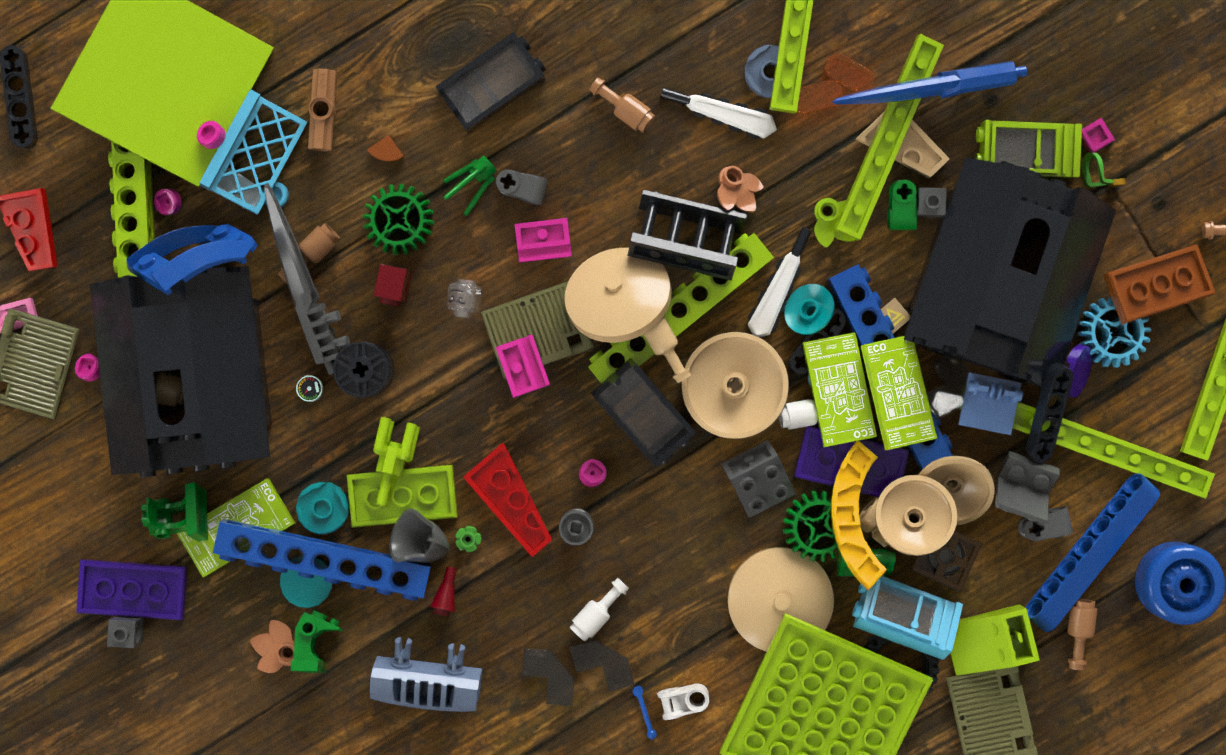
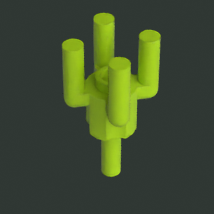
[373,417,420,506]

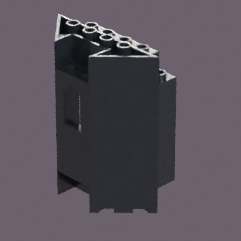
[904,158,1116,388]
[90,266,272,478]

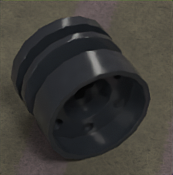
[333,341,395,398]

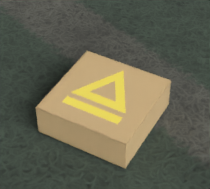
[881,298,911,334]

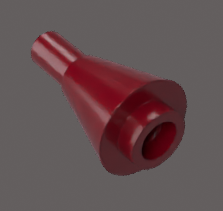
[430,566,457,617]

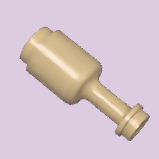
[643,318,691,383]

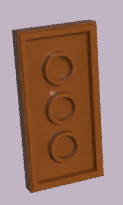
[1103,244,1216,325]

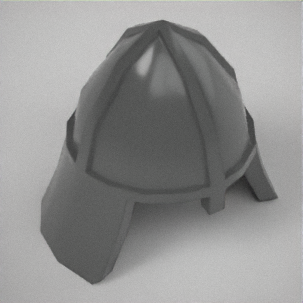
[389,508,450,563]

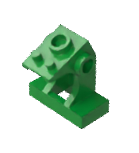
[141,482,208,542]
[291,610,343,673]

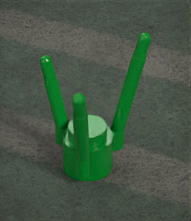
[443,155,497,216]

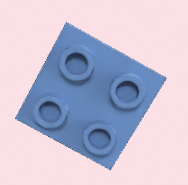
[958,372,1023,435]

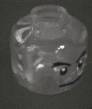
[446,278,482,318]

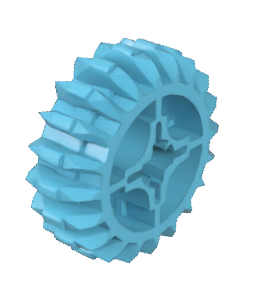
[1077,296,1152,368]

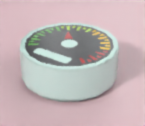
[296,376,324,402]

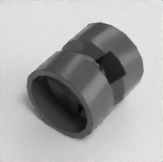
[559,508,594,545]

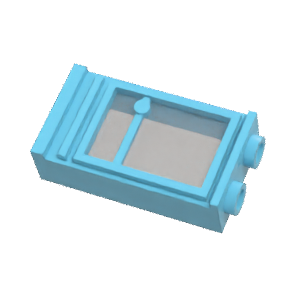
[852,576,963,660]

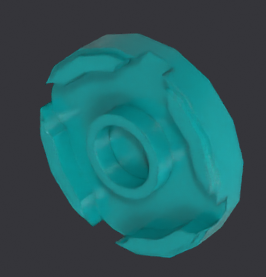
[296,481,350,535]
[280,555,333,608]

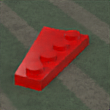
[463,442,552,557]

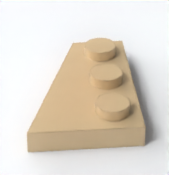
[855,112,949,178]

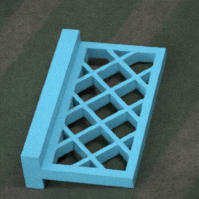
[200,89,307,215]

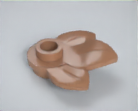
[717,166,764,213]
[250,620,295,673]

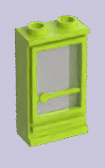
[975,120,1082,180]

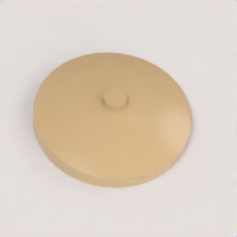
[565,248,672,342]
[682,332,789,439]
[727,547,834,652]

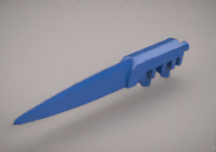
[832,61,1027,104]

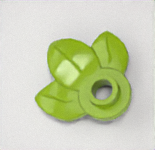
[814,198,855,248]

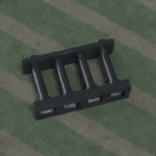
[627,190,747,281]

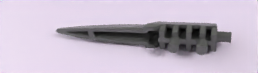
[264,183,351,375]

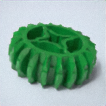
[363,184,435,256]
[782,490,839,562]

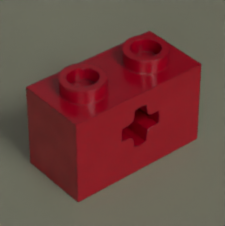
[374,264,413,307]

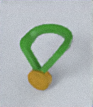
[1082,153,1126,188]

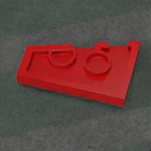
[0,188,58,271]

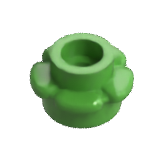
[455,526,481,552]

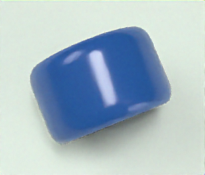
[1135,542,1225,625]

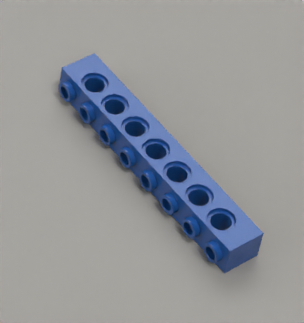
[827,264,953,469]
[213,519,432,601]

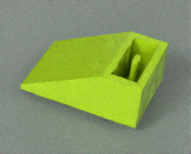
[950,604,1040,676]

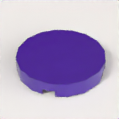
[1066,344,1093,398]

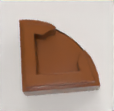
[367,135,405,162]

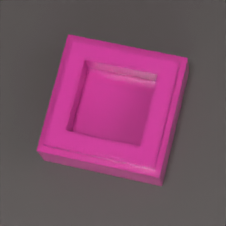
[1081,118,1115,153]

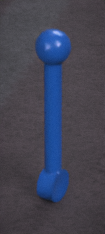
[633,686,657,740]

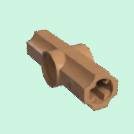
[308,68,337,152]

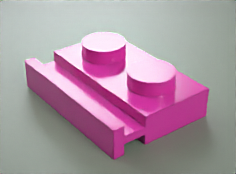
[515,218,572,263]
[496,334,550,398]

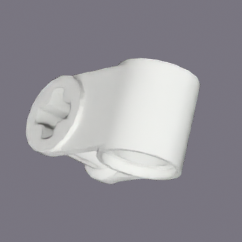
[657,684,709,720]

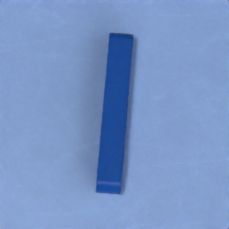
[1025,473,1160,632]

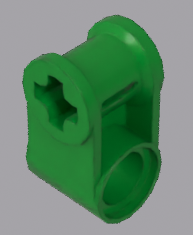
[887,179,917,230]

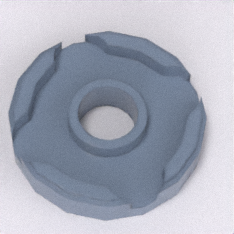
[744,45,779,98]

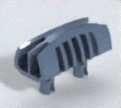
[370,637,483,712]

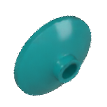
[784,284,834,335]

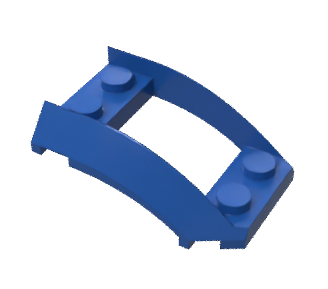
[126,224,257,295]

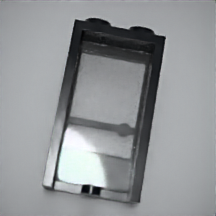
[436,32,546,134]
[591,358,696,467]

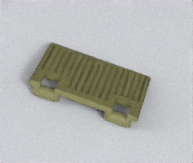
[481,281,594,379]
[0,308,80,419]
[946,666,1038,755]

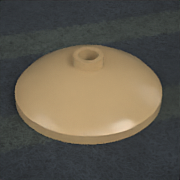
[918,456,995,525]
[875,475,957,556]

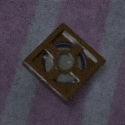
[911,531,982,592]

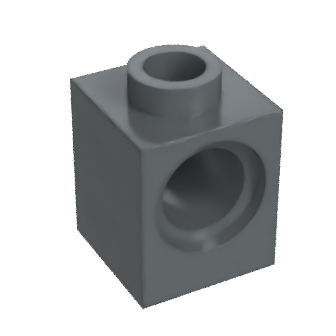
[916,188,946,218]
[107,616,144,648]

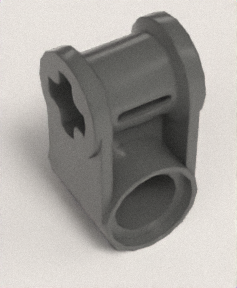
[496,170,549,206]
[1018,506,1073,541]

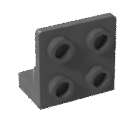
[721,440,795,517]
[995,451,1060,524]

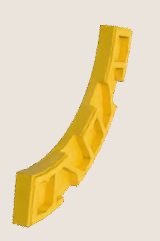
[831,441,887,590]

